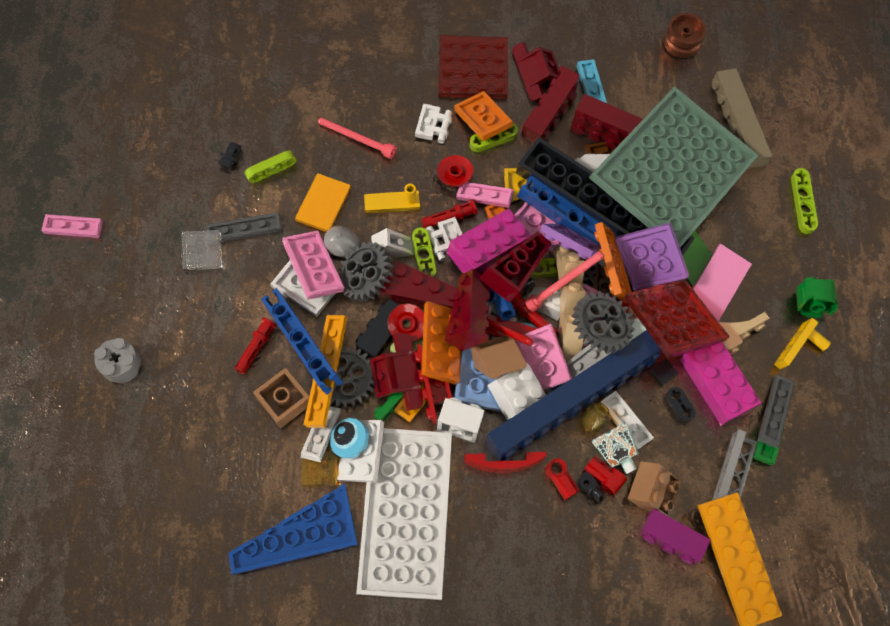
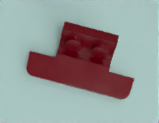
[512,42,559,102]
[370,333,423,411]

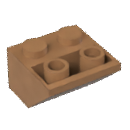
[471,335,527,379]
[628,461,681,517]

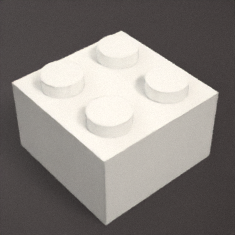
[487,363,546,420]
[437,398,485,443]

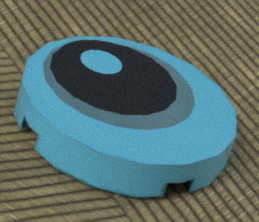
[330,418,369,459]

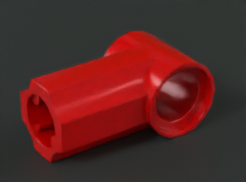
[584,455,627,496]
[545,458,580,500]

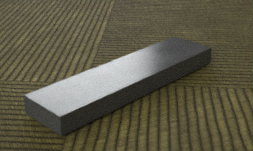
[205,212,282,244]
[757,374,795,448]

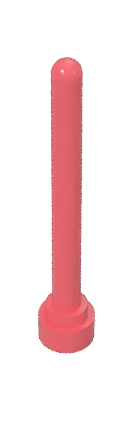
[318,118,397,159]
[525,252,603,312]

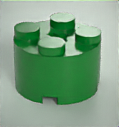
[796,277,838,318]

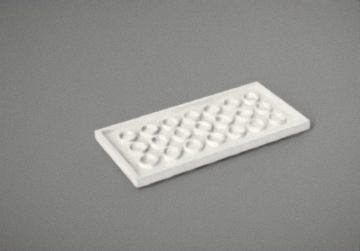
[356,428,452,600]

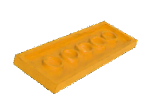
[697,492,782,626]

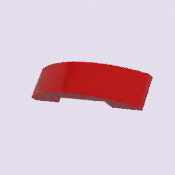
[464,452,547,473]

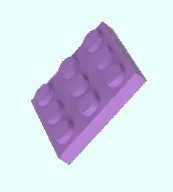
[615,222,689,290]
[540,223,601,260]

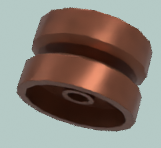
[663,13,706,58]

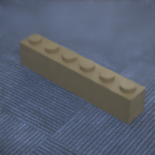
[712,68,772,169]

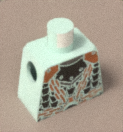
[592,422,639,474]

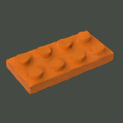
[595,222,634,304]
[422,301,461,385]

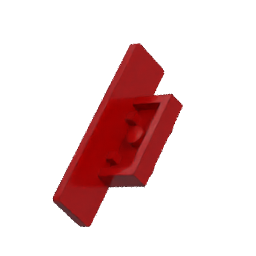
[414,344,452,425]

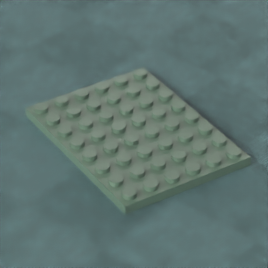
[589,86,758,247]

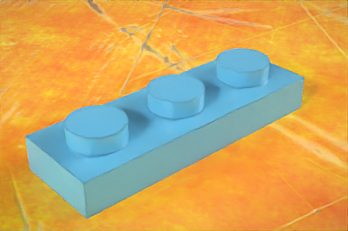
[577,59,607,103]

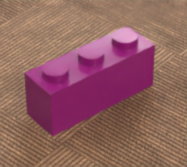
[639,509,711,565]

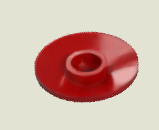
[437,155,473,186]
[388,304,424,342]

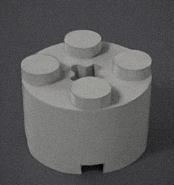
[94,338,141,383]

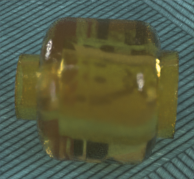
[580,403,610,432]

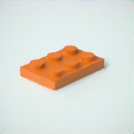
[454,91,513,141]

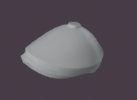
[324,225,361,258]

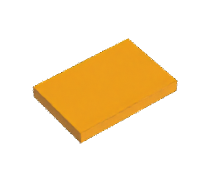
[295,173,351,232]

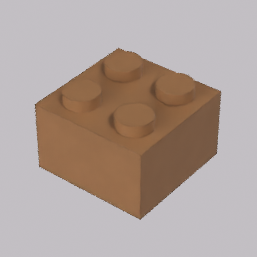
[253,368,309,429]

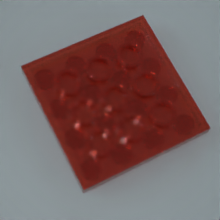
[438,35,508,99]
[624,279,730,359]

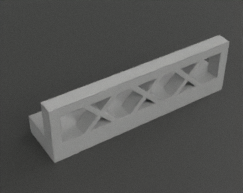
[712,429,757,500]

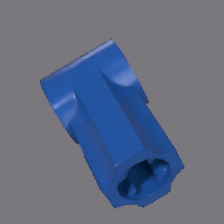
[488,288,516,321]

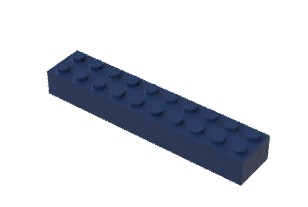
[485,328,665,461]

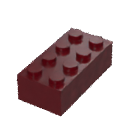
[570,94,643,149]

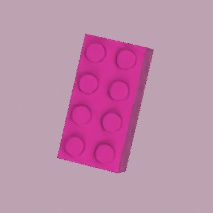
[446,208,531,274]
[680,336,761,426]

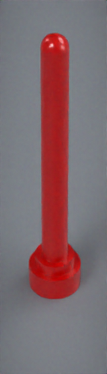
[486,318,533,346]

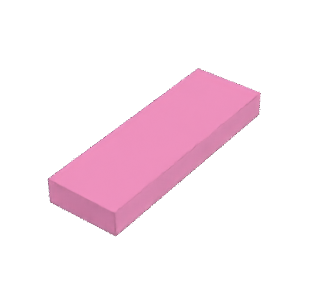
[456,182,514,208]
[42,214,103,238]

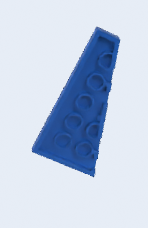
[228,483,358,575]

